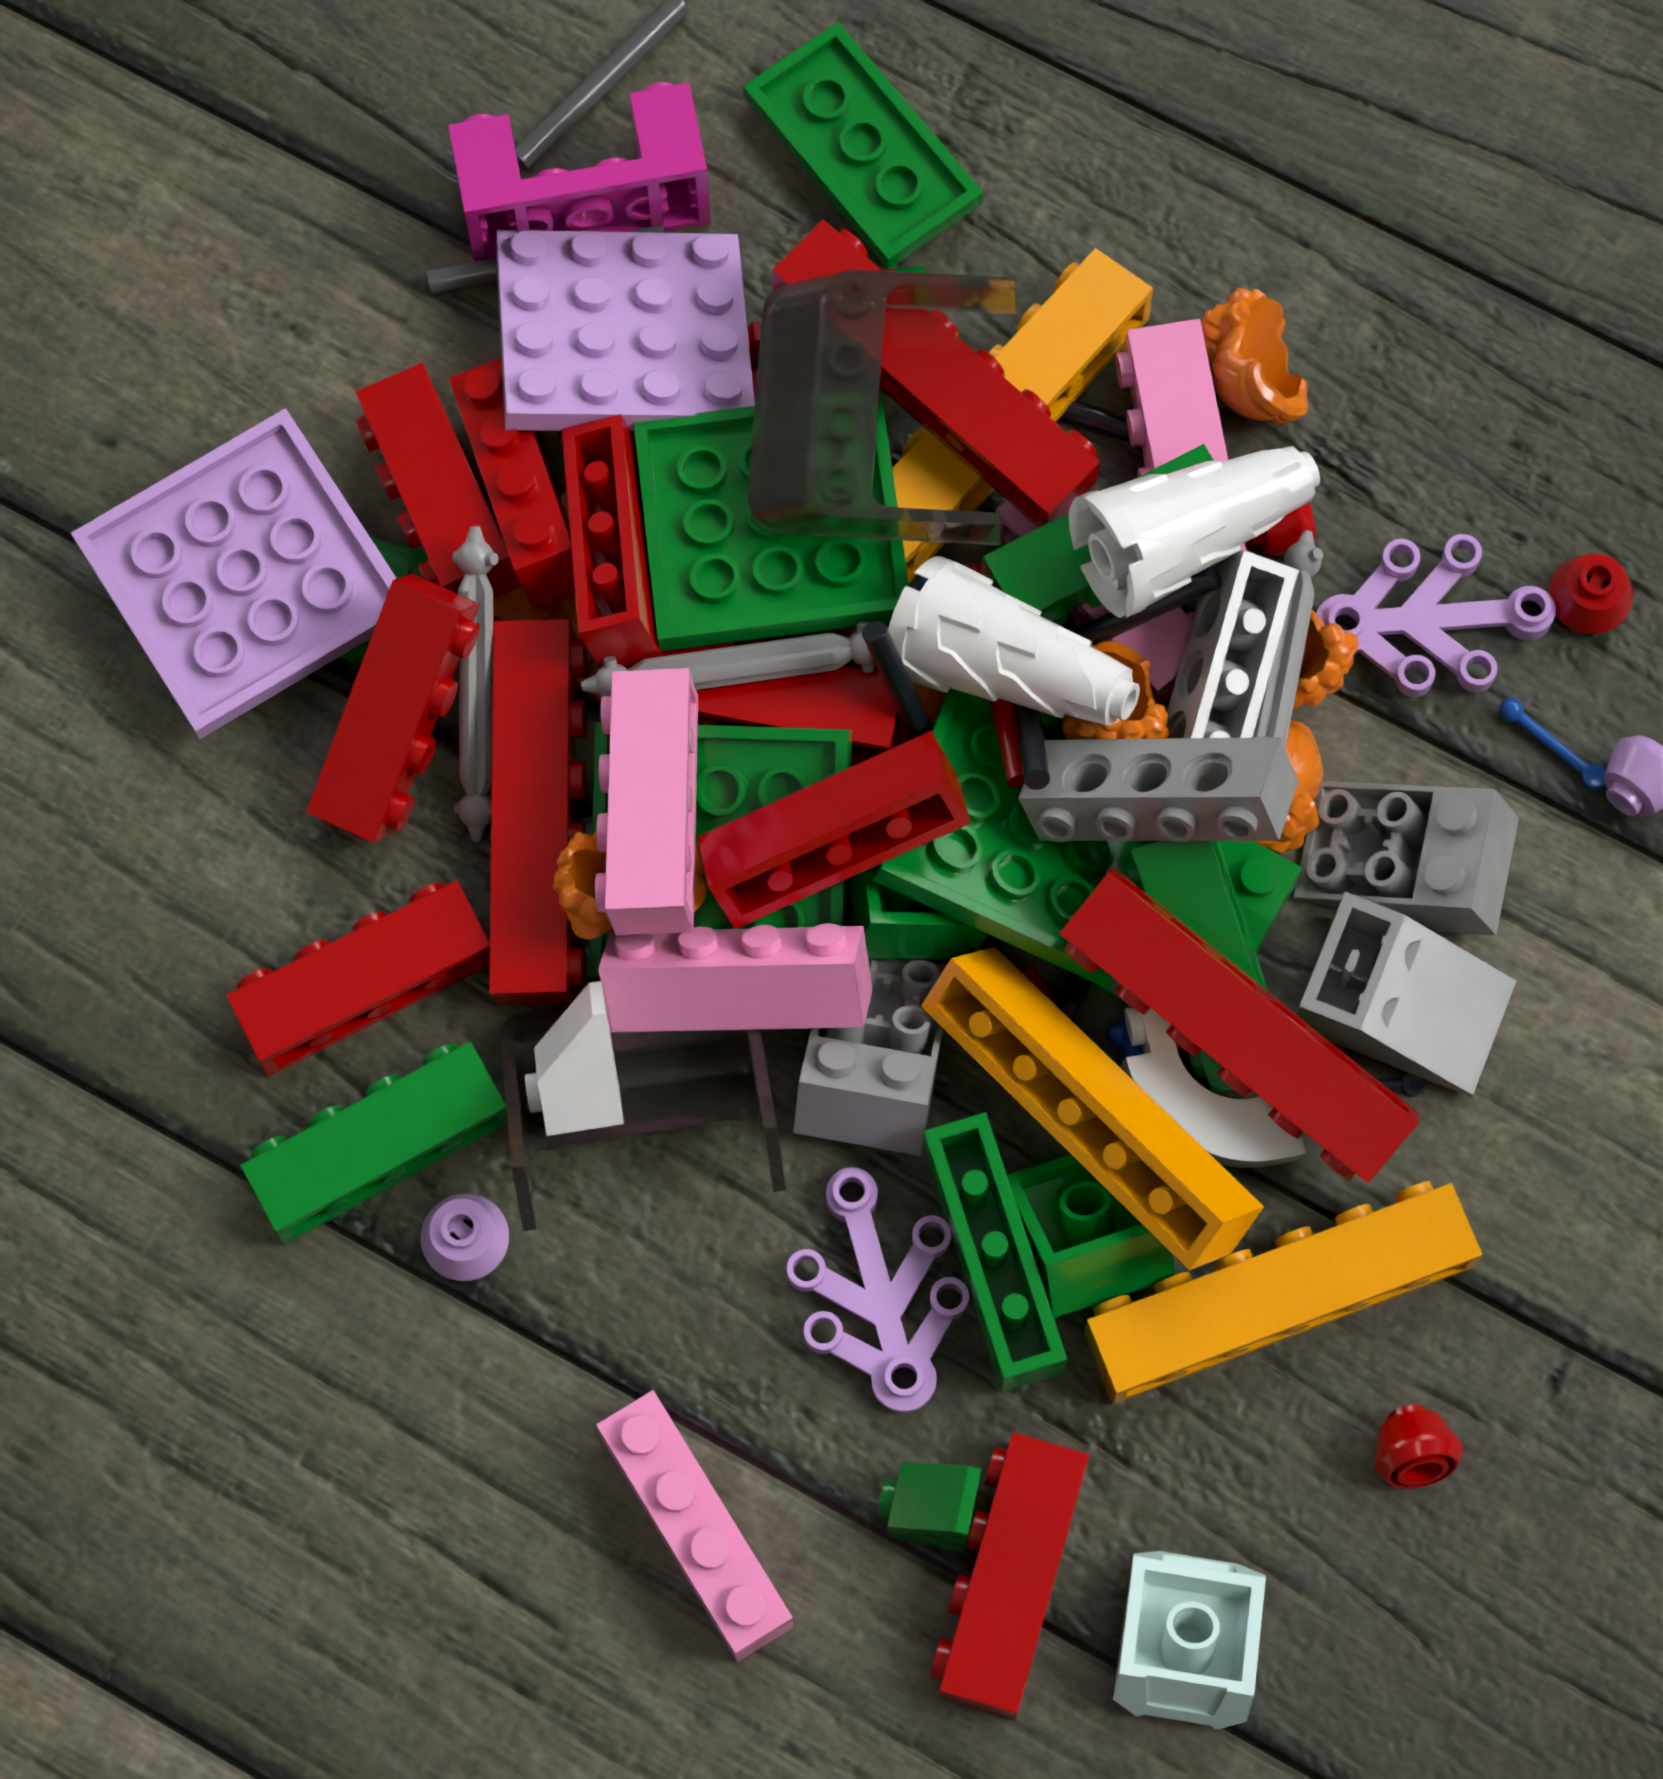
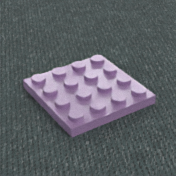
[496,230,755,431]
[71,408,397,740]

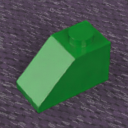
[877,1462,982,1553]

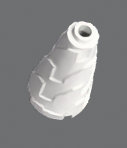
[1069,446,1320,618]
[888,556,1140,726]

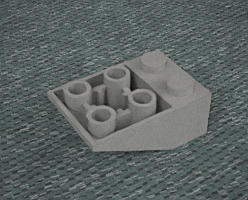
[1293,781,1519,935]
[1296,892,1516,1098]
[793,958,947,1156]

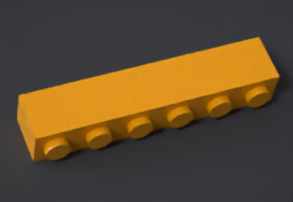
[921,947,1264,1271]
[1084,1181,1483,1404]

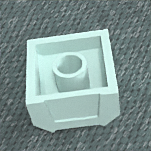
[1113,1551,1266,1730]

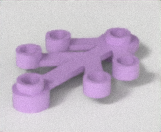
[1316,534,1556,697]
[787,1167,969,1413]

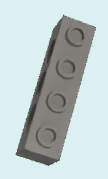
[1166,550,1299,739]
[1018,737,1298,842]

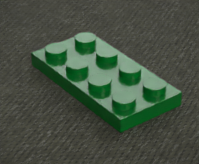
[743,22,984,269]

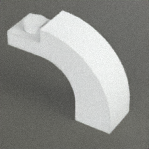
[1121,1008,1306,1168]

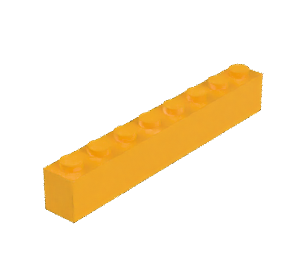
[810,248,1153,638]

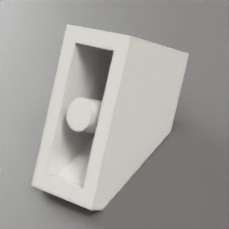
[525,981,624,1136]

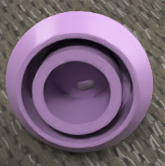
[1604,735,1663,817]
[420,1194,509,1281]

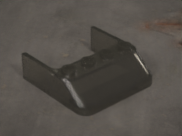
[748,270,1017,546]
[500,1005,786,1231]

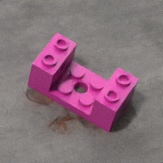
[448,82,711,261]

